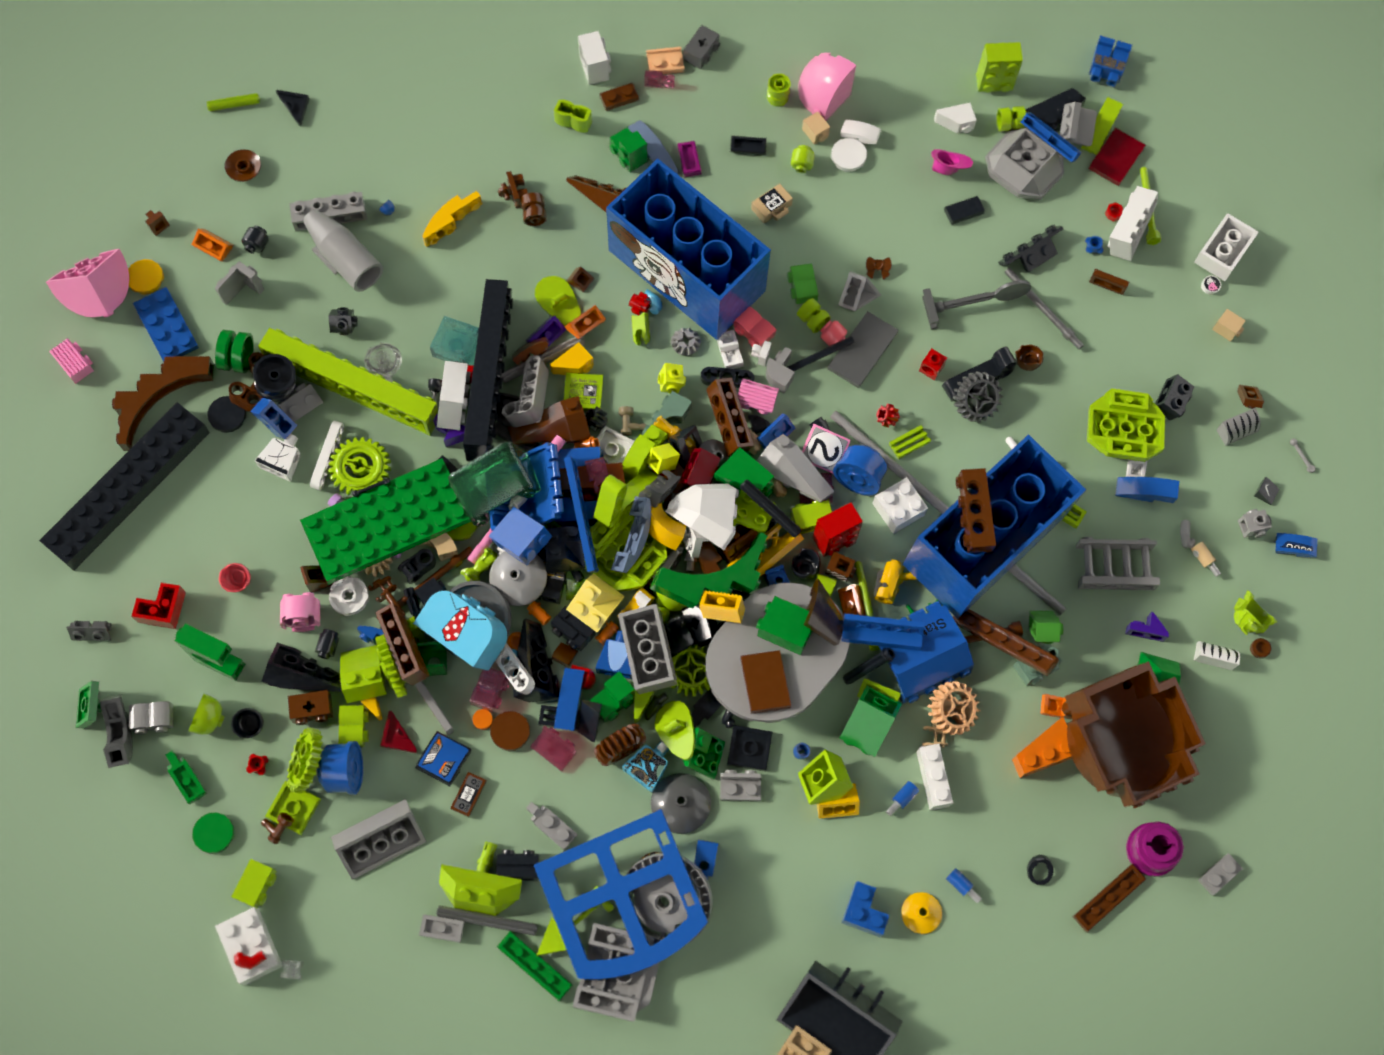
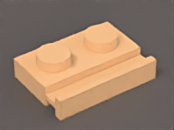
[647,47,684,76]

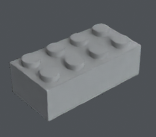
[618,604,678,694]

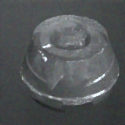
[364,342,402,379]

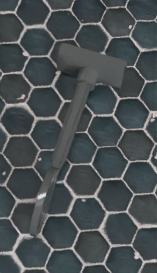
[922,280,1031,330]

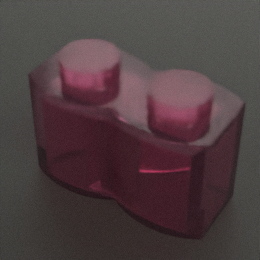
[470,668,510,713]

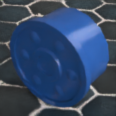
[833,445,887,496]
[317,741,363,795]

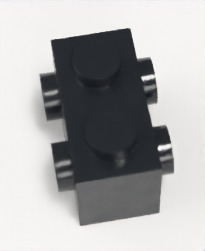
[1155,374,1194,421]

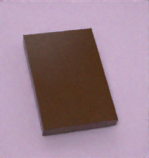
[740,650,791,714]

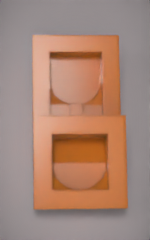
[1040,694,1072,719]

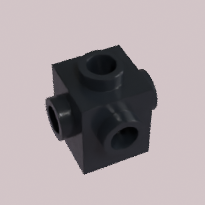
[328,307,358,335]

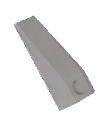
[757,434,834,503]

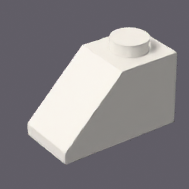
[934,103,976,133]

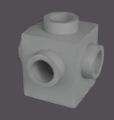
[1238,509,1272,538]

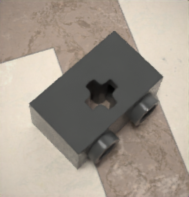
[683,25,720,69]

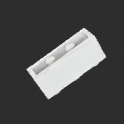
[916,744,953,810]

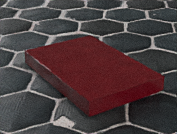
[1088,127,1146,186]

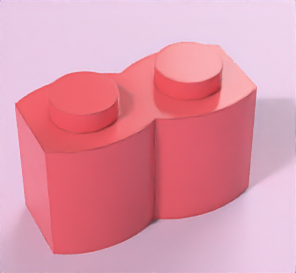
[734,306,776,347]

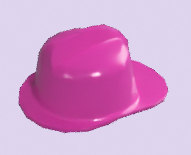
[931,149,973,175]

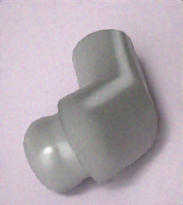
[1180,520,1195,548]

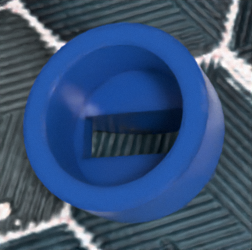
[379,199,395,215]
[793,742,810,760]

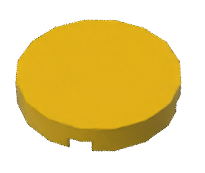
[128,259,164,295]

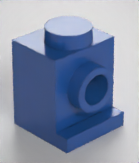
[764,565,790,586]

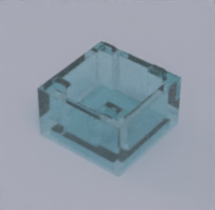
[430,316,479,364]

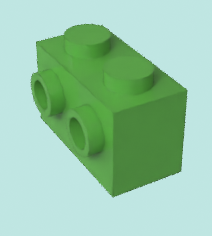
[1028,610,1064,644]

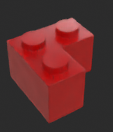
[131,582,186,629]

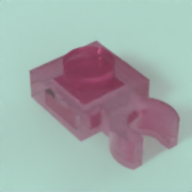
[644,70,675,88]
[585,457,608,493]

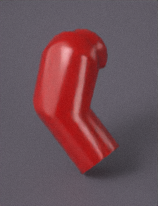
[233,950,267,969]

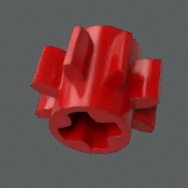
[628,291,651,316]
[876,403,900,428]

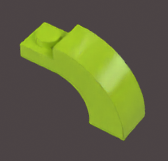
[622,424,668,484]

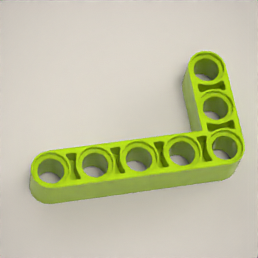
[594,468,659,528]

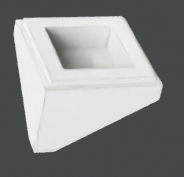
[1126,460,1147,477]

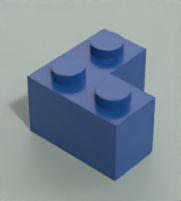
[841,881,889,937]

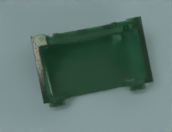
[448,442,541,527]

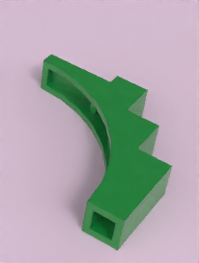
[650,532,768,609]

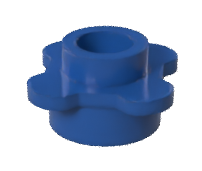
[1085,236,1104,254]

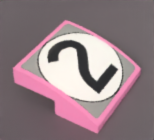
[802,424,851,474]

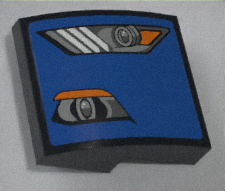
[415,731,472,787]

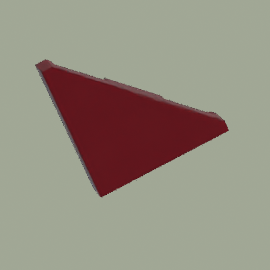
[380,710,418,754]

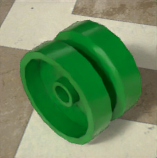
[215,329,254,373]

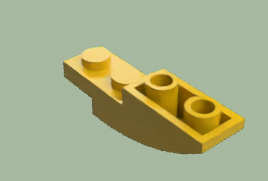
[422,190,482,247]

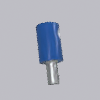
[886,781,919,816]
[946,868,982,903]

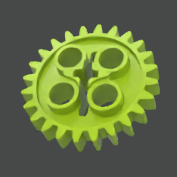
[375,634,408,698]
[287,727,323,794]

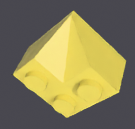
[566,573,625,633]

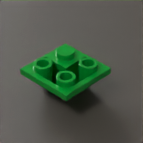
[683,728,726,780]

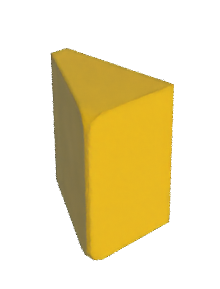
[361,697,383,721]

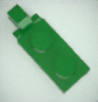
[165,751,207,805]

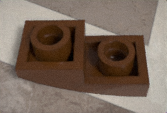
[512,337,549,365]

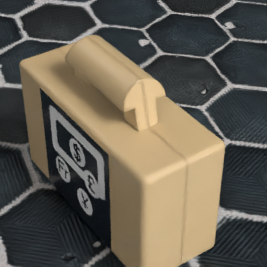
[751,184,793,224]

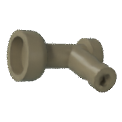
[619,406,645,435]

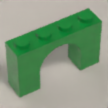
[175,623,246,681]

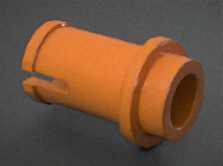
[574,437,600,448]
[527,601,552,626]
[595,621,619,646]

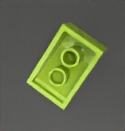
[340,645,387,703]

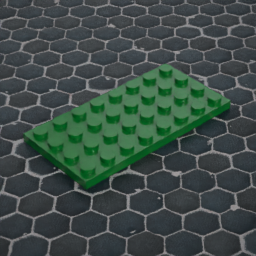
[300,458,472,585]

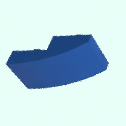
[357,626,384,645]

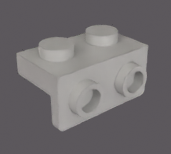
[277,382,323,422]

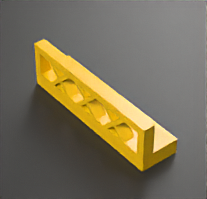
[727,523,804,577]

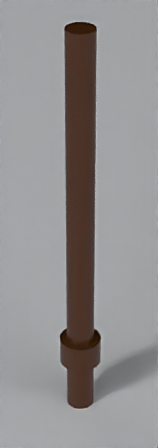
[376,546,473,621]

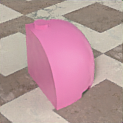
[798,53,856,121]
[46,249,129,318]

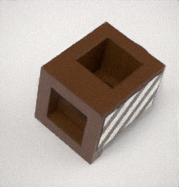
[825,551,857,582]

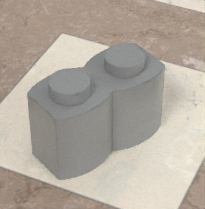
[129,701,173,734]

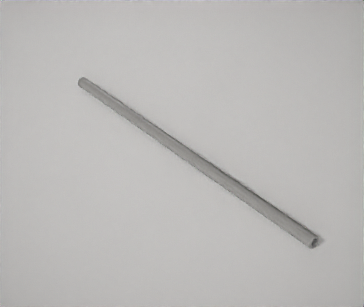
[830,411,1066,615]

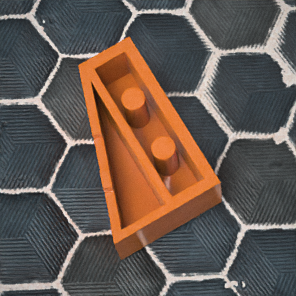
[1012,717,1072,778]

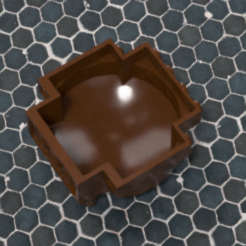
[1062,661,1206,808]

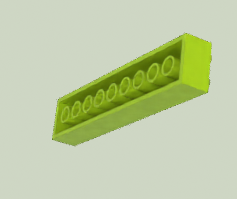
[258,328,439,436]

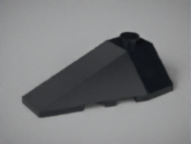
[513,618,559,702]

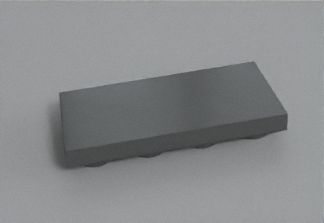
[828,311,898,388]

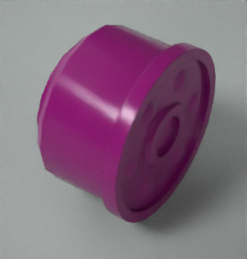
[1126,821,1184,877]

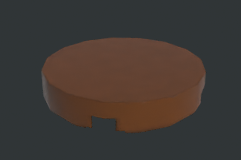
[490,711,530,751]

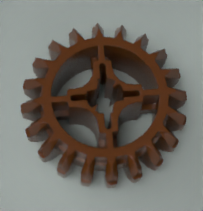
[594,724,646,766]

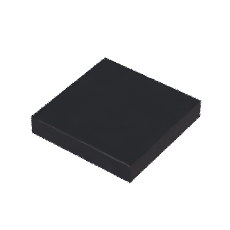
[727,725,773,772]

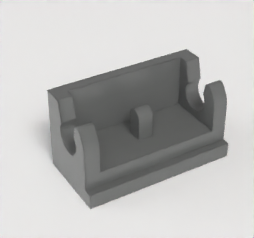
[638,470,681,508]

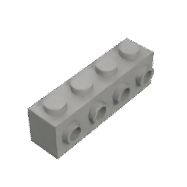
[289,192,367,231]

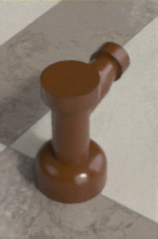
[261,812,294,844]

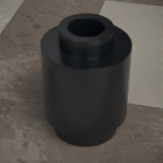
[315,629,339,660]

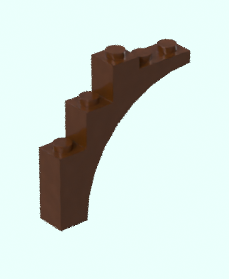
[112,356,214,451]

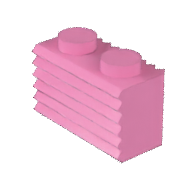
[49,339,94,384]
[738,379,779,415]

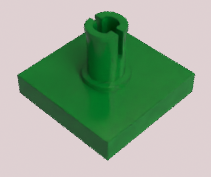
[76,681,102,729]

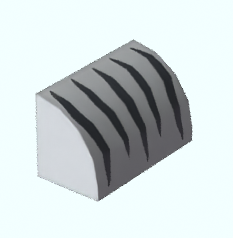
[1216,408,1260,446]

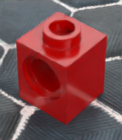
[919,348,947,381]

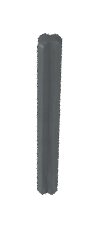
[437,905,538,936]

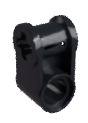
[398,549,436,584]

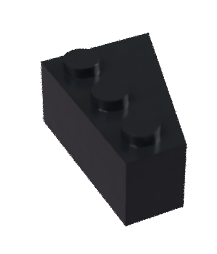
[1025,88,1086,133]

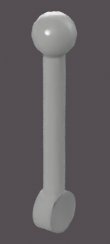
[1290,438,1315,473]

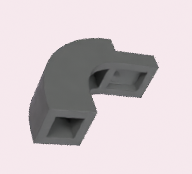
[99,695,133,768]

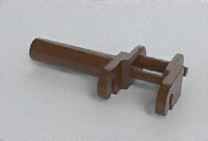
[368,576,406,615]

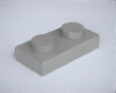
[1198,853,1243,896]
[419,914,465,943]

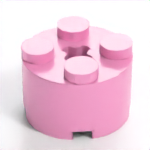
[280,592,320,632]

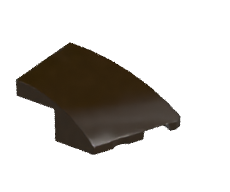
[804,579,843,646]

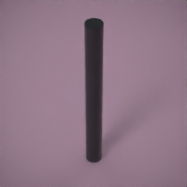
[787,336,855,371]

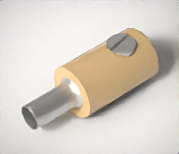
[1191,541,1221,577]

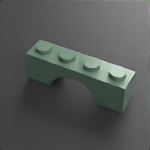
[642,391,692,467]

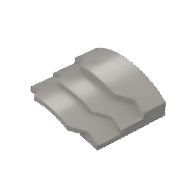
[573,923,659,1022]

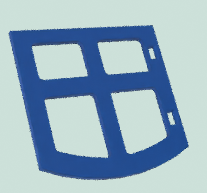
[534,809,708,979]

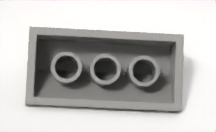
[331,799,426,880]

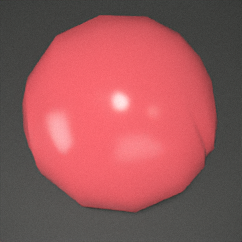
[219,563,251,593]

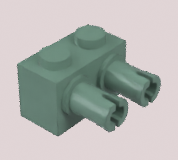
[1013,644,1062,686]

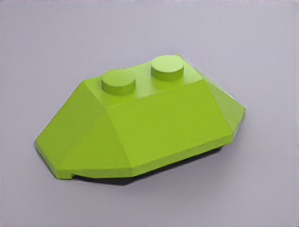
[439,864,522,916]

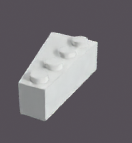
[1108,186,1158,261]

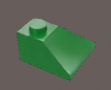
[1138,652,1181,684]

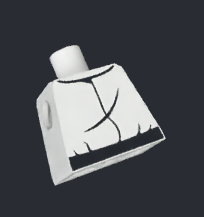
[255,434,301,482]

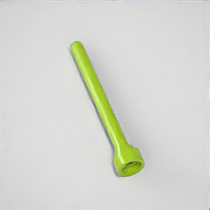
[1140,167,1161,245]
[855,561,880,651]

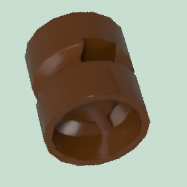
[521,192,547,226]

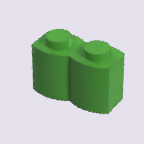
[787,263,818,304]

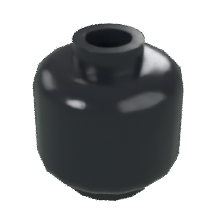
[241,225,269,254]

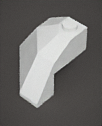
[665,484,739,550]

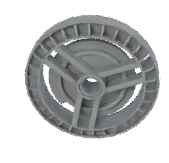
[621,853,712,945]

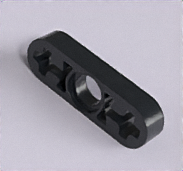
[700,367,754,389]

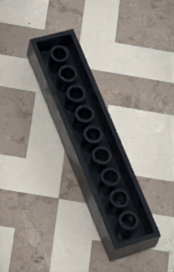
[463,279,513,463]
[39,402,210,571]

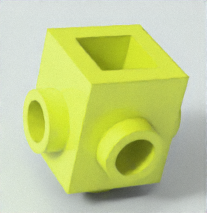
[658,363,686,394]

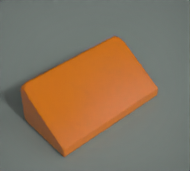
[191,228,234,261]
[565,305,606,339]
[838,584,866,616]

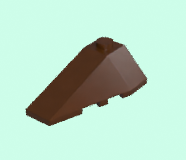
[566,175,626,212]
[508,396,591,444]

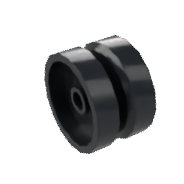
[253,354,296,402]

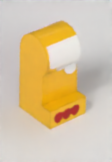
[617,588,655,616]

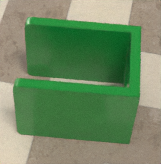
[417,642,447,676]

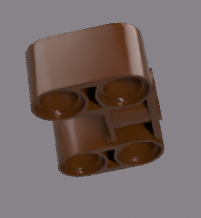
[228,352,266,412]

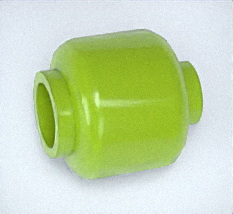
[790,145,815,173]

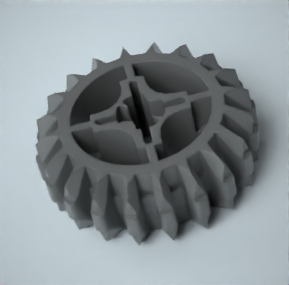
[953,371,1003,422]

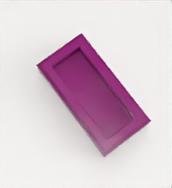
[677,141,702,177]

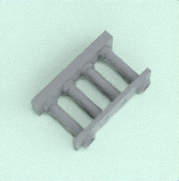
[1076,537,1160,590]

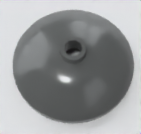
[651,773,711,834]

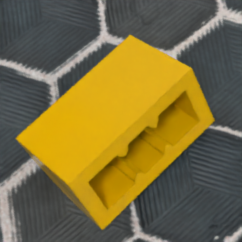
[817,783,859,819]

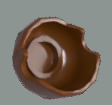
[1015,344,1044,371]

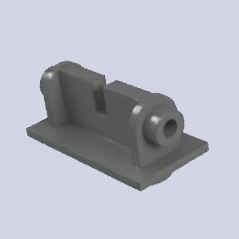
[67,621,112,641]

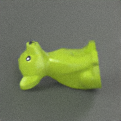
[460,547,499,581]

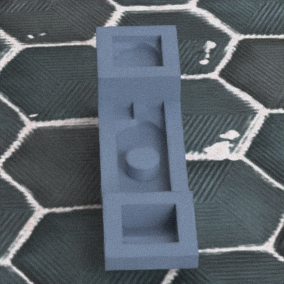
[626,120,679,174]
[611,496,651,573]

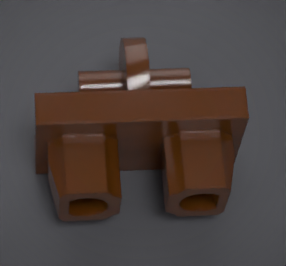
[498,171,528,208]

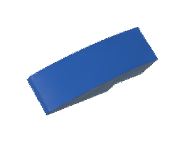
[1115,477,1180,504]
[554,668,585,731]

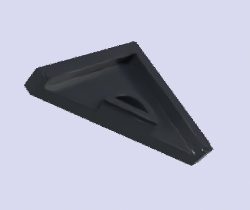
[276,90,309,126]

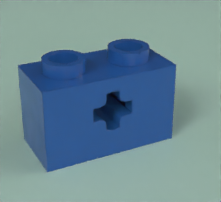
[250,398,298,439]

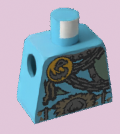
[622,742,669,793]

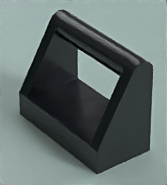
[669,425,702,469]

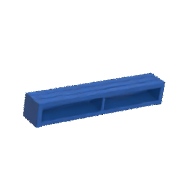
[1021,112,1082,162]

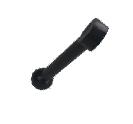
[352,478,391,497]

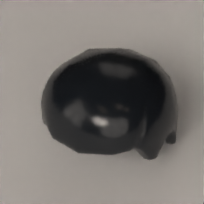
[791,548,821,579]
[231,708,264,739]

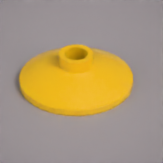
[901,892,942,934]

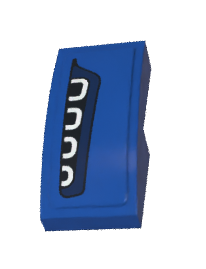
[1276,533,1318,558]

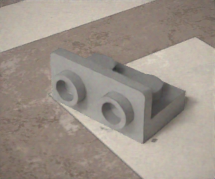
[720,770,761,801]

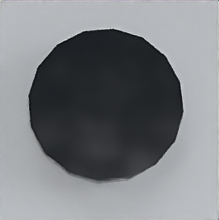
[207,396,246,433]

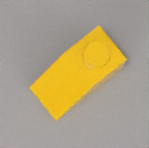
[550,342,594,375]

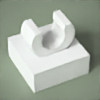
[751,341,771,366]

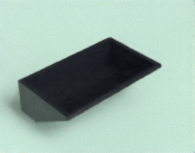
[776,960,903,1055]

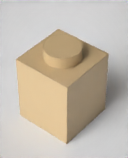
[802,111,830,145]
[1212,309,1246,342]

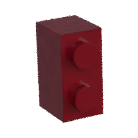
[679,448,720,488]

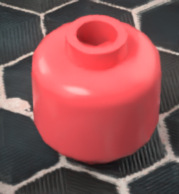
[820,320,847,346]

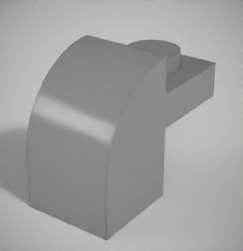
[766,347,795,394]

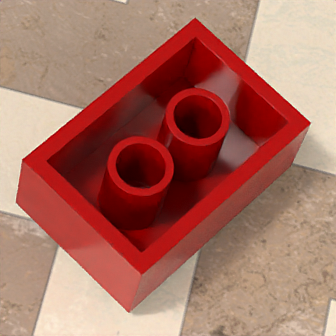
[813,502,863,557]

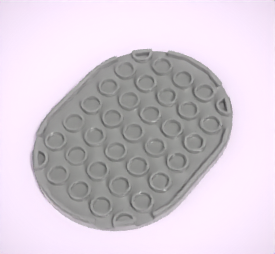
[706,583,849,723]

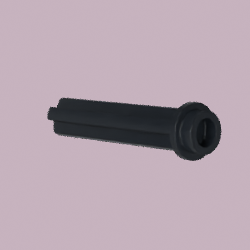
[843,647,895,685]

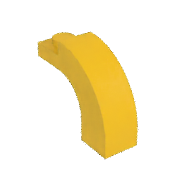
[649,503,686,551]

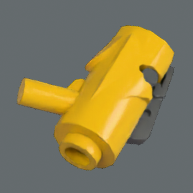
[874,559,917,604]

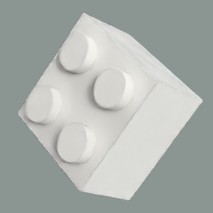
[578,31,611,85]
[872,477,928,534]

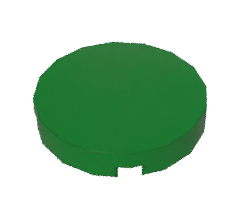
[192,812,234,854]

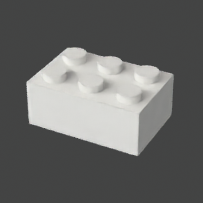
[1194,213,1258,281]
[437,361,471,430]
[215,907,283,986]

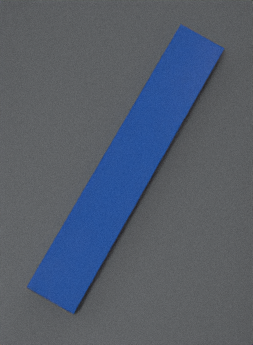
[564,456,599,574]

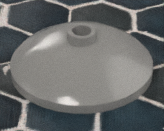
[489,552,547,606]

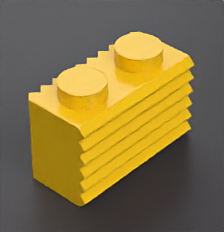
[700,590,745,623]

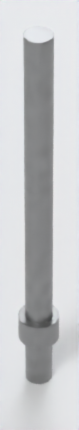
[1004,268,1084,350]

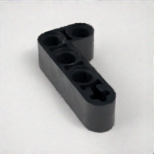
[942,346,1017,402]

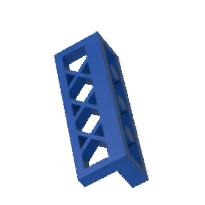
[841,614,925,650]

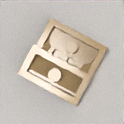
[777,1025,831,1055]

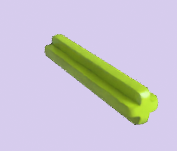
[206,93,260,111]

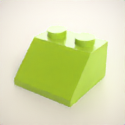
[798,749,853,805]

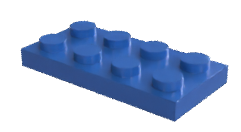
[133,287,199,362]

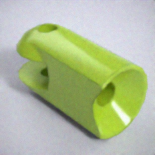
[631,312,650,346]

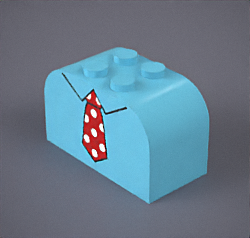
[413,591,507,671]

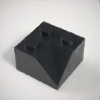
[542,525,585,573]

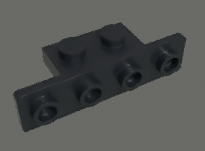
[998,225,1064,272]

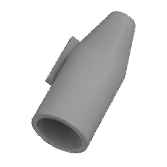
[303,209,383,292]

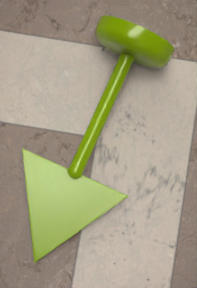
[537,886,614,956]

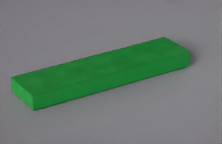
[497,931,573,1002]

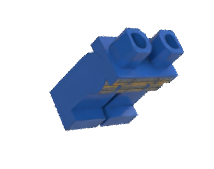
[1089,35,1132,87]

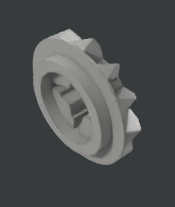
[671,327,701,356]

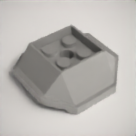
[985,128,1064,200]

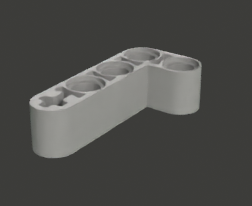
[502,355,549,427]

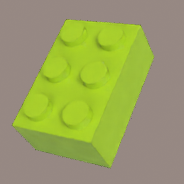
[976,42,1023,92]

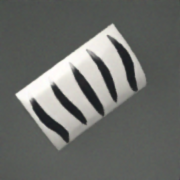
[1194,641,1240,671]

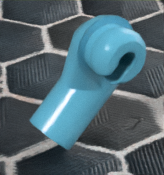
[645,289,662,315]

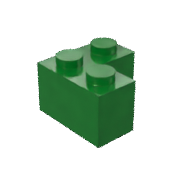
[609,127,648,172]
[589,671,635,723]

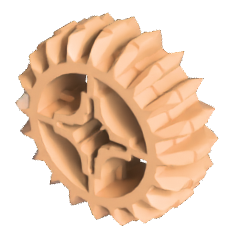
[928,681,981,735]

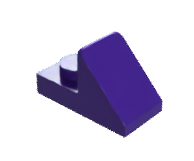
[433,414,465,447]
[1125,612,1169,642]

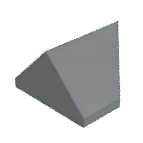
[838,271,881,311]

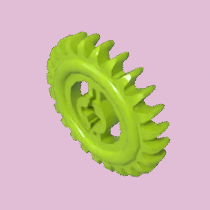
[328,437,391,496]

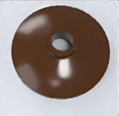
[225,149,261,182]

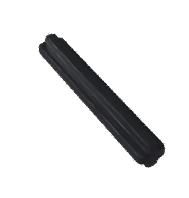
[740,479,801,537]

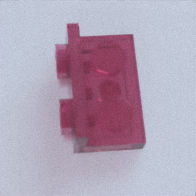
[530,726,577,772]

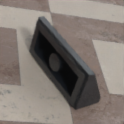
[578,700,602,743]

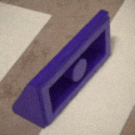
[525,316,566,346]

